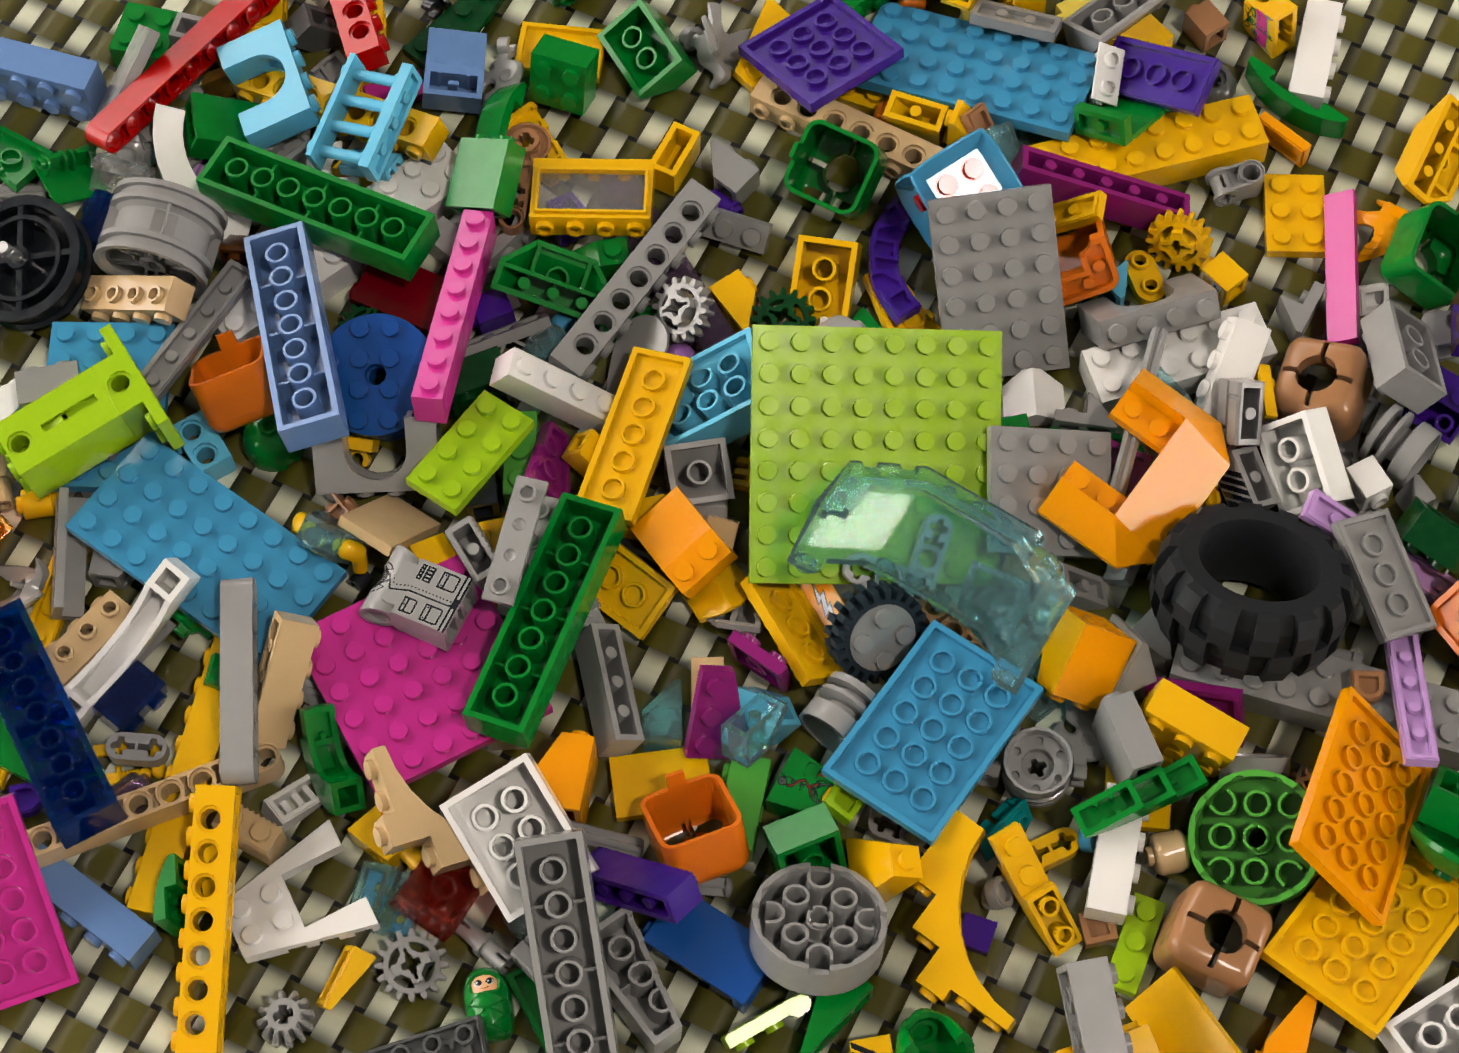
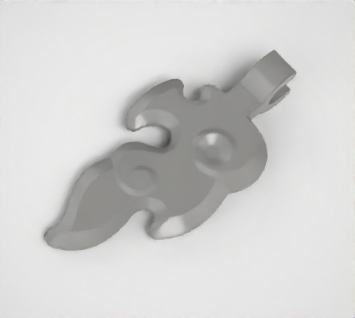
[479,36,525,116]
[1053,699,1104,788]

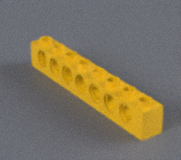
[230,71,449,162]
[171,784,242,1053]

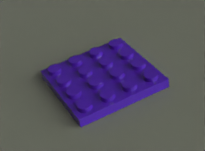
[738,0,904,113]

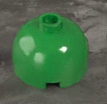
[243,414,305,472]

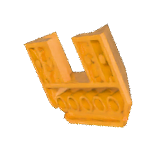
[1036,368,1230,569]

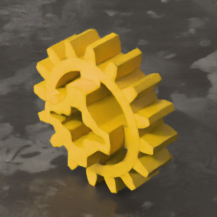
[1146,208,1214,272]

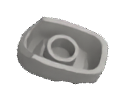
[1218,753,1291,780]

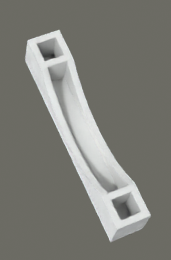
[46,558,201,731]

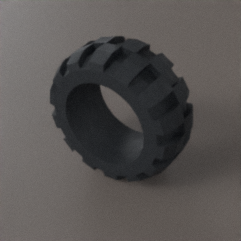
[1149,502,1355,682]

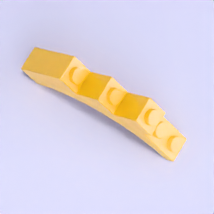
[912,810,1016,1034]

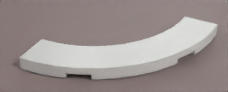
[152,103,252,240]

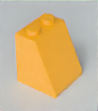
[1037,600,1137,711]
[537,730,599,824]

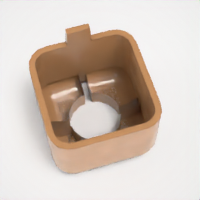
[1274,337,1373,442]
[1153,880,1273,998]

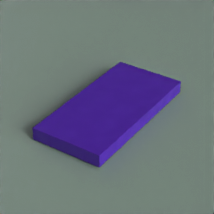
[1113,35,1223,117]

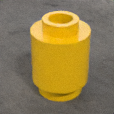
[15,489,58,520]

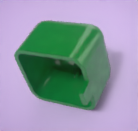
[784,119,888,219]
[1380,201,1459,310]

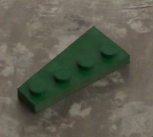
[403,0,505,71]

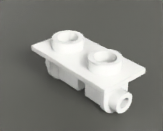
[1088,42,1125,107]

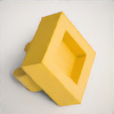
[348,435,380,467]

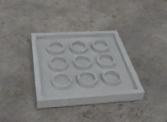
[987,425,1111,559]

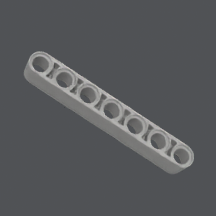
[220,577,259,786]

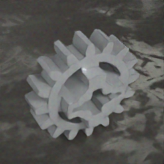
[651,276,715,344]
[375,928,449,1003]

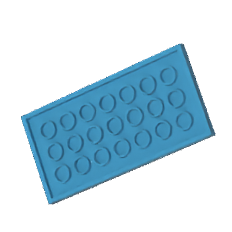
[856,2,1096,142]
[65,433,347,666]

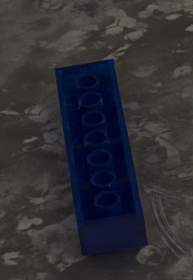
[0,598,128,849]

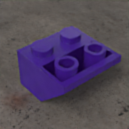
[1402,365,1459,445]

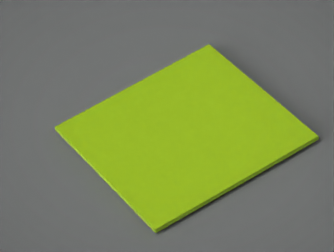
[748,324,1002,586]

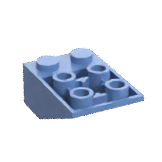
[422,27,487,114]

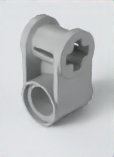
[1204,159,1265,207]

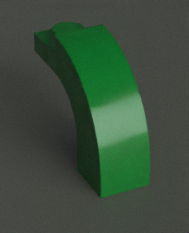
[299,702,366,816]

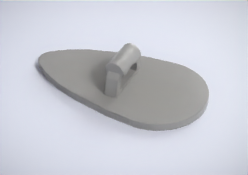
[606,315,669,395]

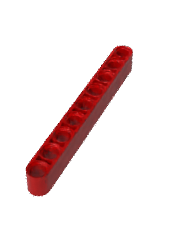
[85,0,280,154]

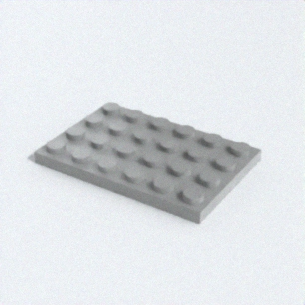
[926,183,1070,377]

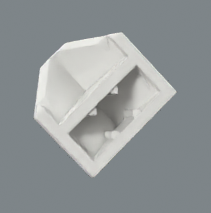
[1002,368,1065,426]

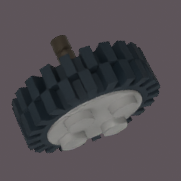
[824,580,928,684]

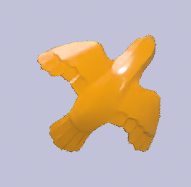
[1357,199,1408,263]

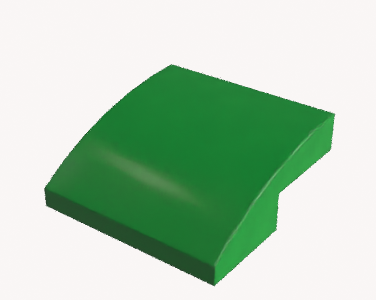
[153,853,203,939]

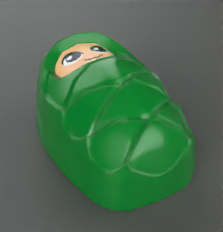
[464,968,515,1044]

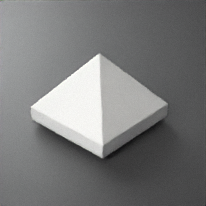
[1359,282,1389,316]

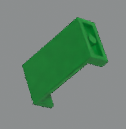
[1073,97,1170,146]

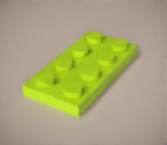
[405,390,535,516]

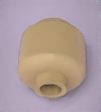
[1143,829,1193,876]

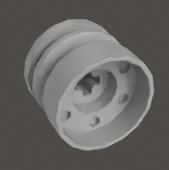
[1358,403,1442,487]
[799,671,877,753]
[1002,727,1073,809]

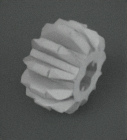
[256,990,315,1049]

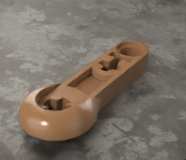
[498,122,551,236]

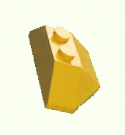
[1394,93,1459,205]

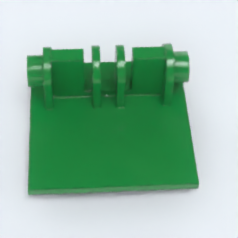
[31,145,111,206]

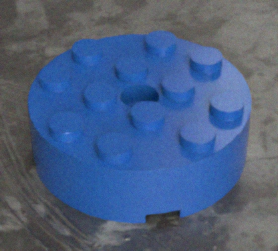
[330,313,427,442]

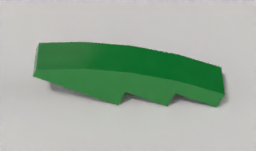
[1070,753,1209,839]

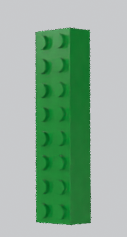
[196,136,440,282]
[462,492,627,749]

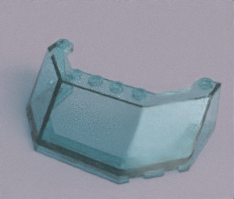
[787,460,1078,695]

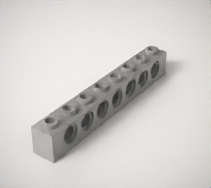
[547,178,721,382]

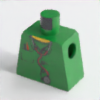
[766,747,835,817]

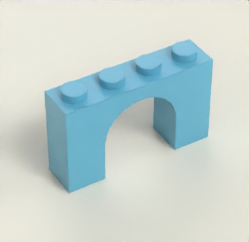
[216,19,321,149]

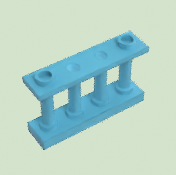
[305,53,423,183]

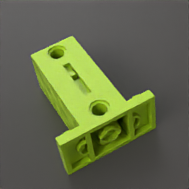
[0,323,185,500]

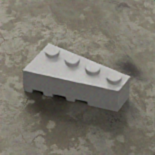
[599,908,682,1053]

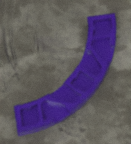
[867,195,922,326]

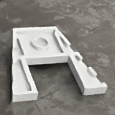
[232,819,381,964]

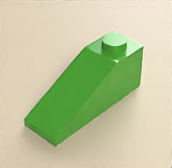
[722,752,772,862]

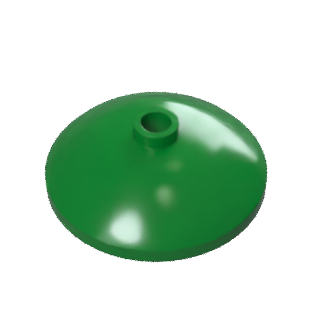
[1409,822,1459,882]

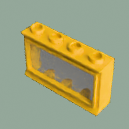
[529,158,655,238]

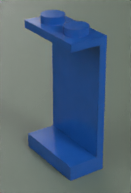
[642,900,769,1014]

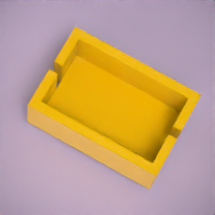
[1140,678,1250,779]

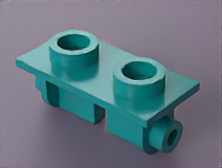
[979,796,1033,862]

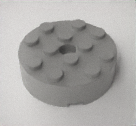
[749,862,888,996]

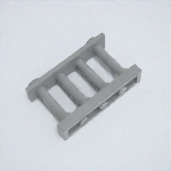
[481,475,559,618]

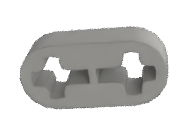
[105,732,170,768]

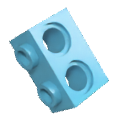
[173,410,237,480]

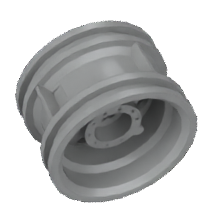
[93,177,228,298]

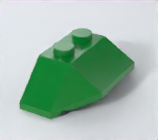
[490,239,615,328]

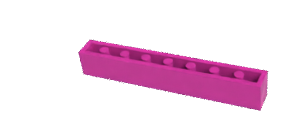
[411,209,497,424]

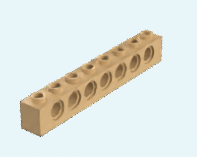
[750,74,944,179]

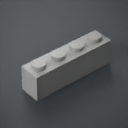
[575,623,645,757]

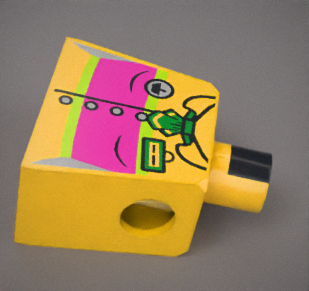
[1237,0,1298,59]

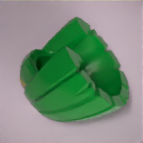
[895,1008,975,1053]

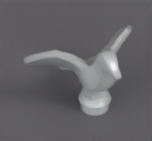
[679,2,753,89]

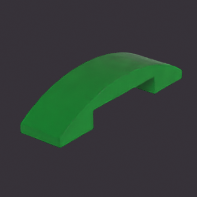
[1245,56,1349,139]
[476,82,527,139]

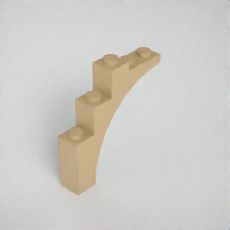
[363,745,491,897]

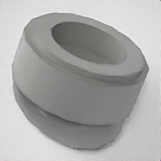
[981,875,1014,910]

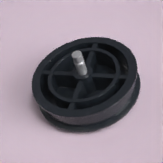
[0,195,94,331]

